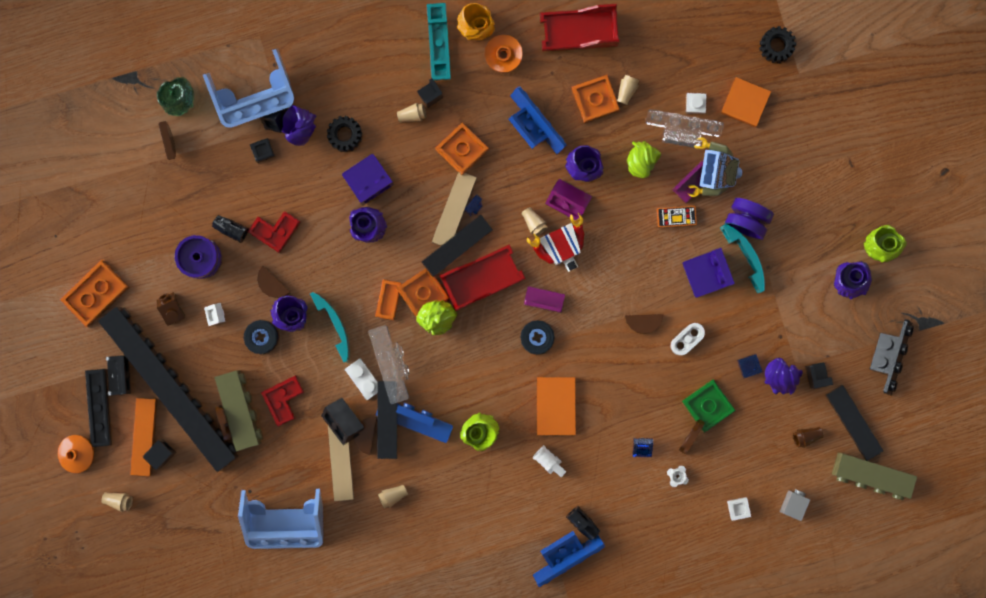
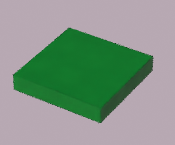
[681,379,736,433]

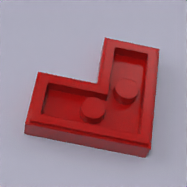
[248,211,301,253]
[261,375,305,427]

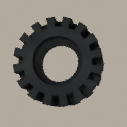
[759,26,796,63]
[327,116,362,152]

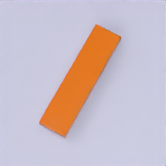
[130,398,157,476]

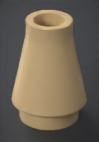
[617,75,639,105]
[397,103,426,122]
[521,207,548,236]
[378,485,408,508]
[102,492,133,512]

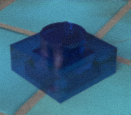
[465,194,483,216]
[737,354,763,378]
[632,438,653,457]

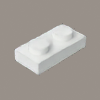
[345,358,378,400]

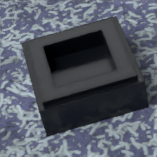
[250,138,275,163]

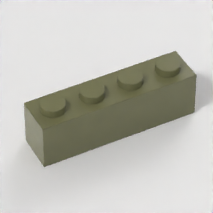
[214,370,263,451]
[832,452,917,501]

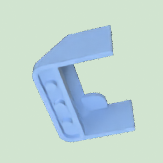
[203,49,294,128]
[238,489,323,549]

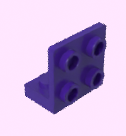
[342,154,394,206]
[682,248,735,298]

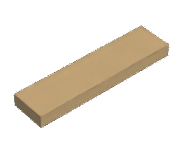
[432,172,477,246]
[328,426,354,501]

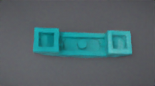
[427,3,451,80]
[720,224,765,294]
[310,292,350,363]

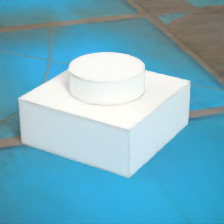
[686,93,706,114]
[204,303,225,326]
[727,497,751,521]

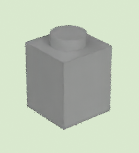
[779,489,810,521]

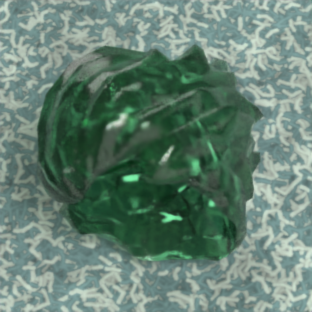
[156,77,194,116]

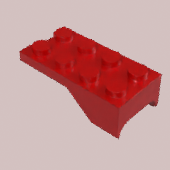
[540,4,620,52]
[440,244,526,311]

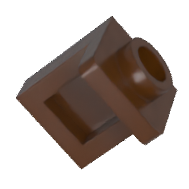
[157,292,185,326]

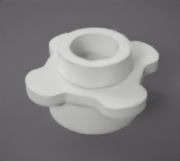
[667,466,689,487]

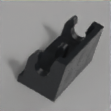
[106,355,131,395]
[321,398,364,446]

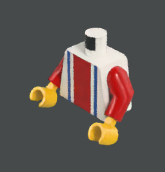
[527,213,585,272]

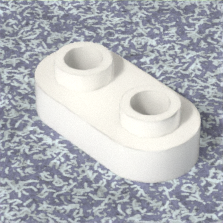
[671,323,705,355]

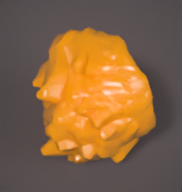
[457,3,495,40]

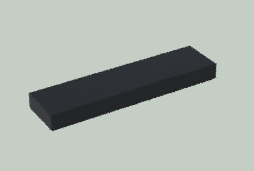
[421,215,492,277]
[85,369,112,447]
[377,381,397,459]
[825,385,883,461]

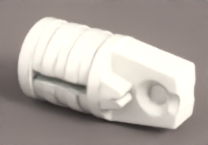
[533,445,566,477]

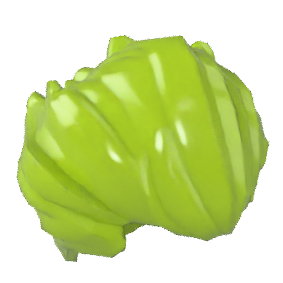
[627,141,661,178]
[864,225,907,263]
[416,300,457,335]
[460,412,499,451]

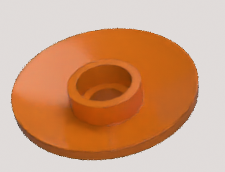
[485,35,523,73]
[58,435,94,473]

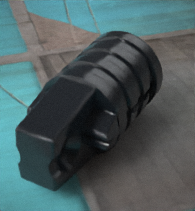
[212,215,249,243]
[566,506,600,540]

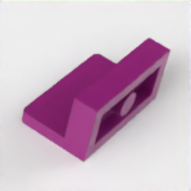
[672,161,703,203]
[545,179,592,220]
[524,286,565,313]

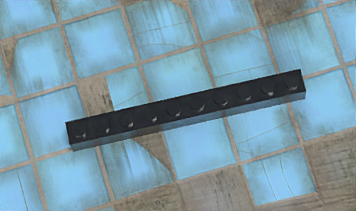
[98,306,239,472]

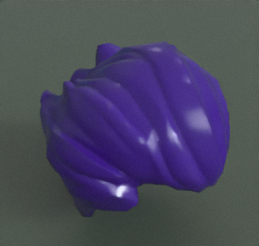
[282,105,316,146]
[565,145,604,182]
[349,207,387,243]
[834,261,872,299]
[270,295,308,332]
[765,357,803,395]

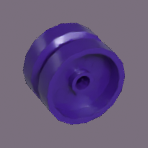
[724,198,774,240]
[174,235,222,279]

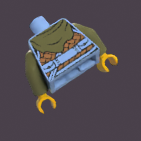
[687,137,742,197]

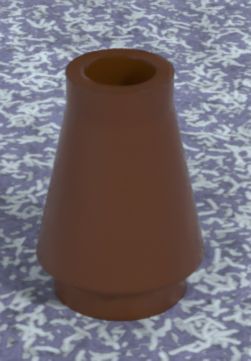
[793,427,824,448]

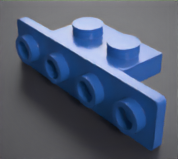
[509,86,567,154]
[376,403,453,443]
[533,531,605,587]

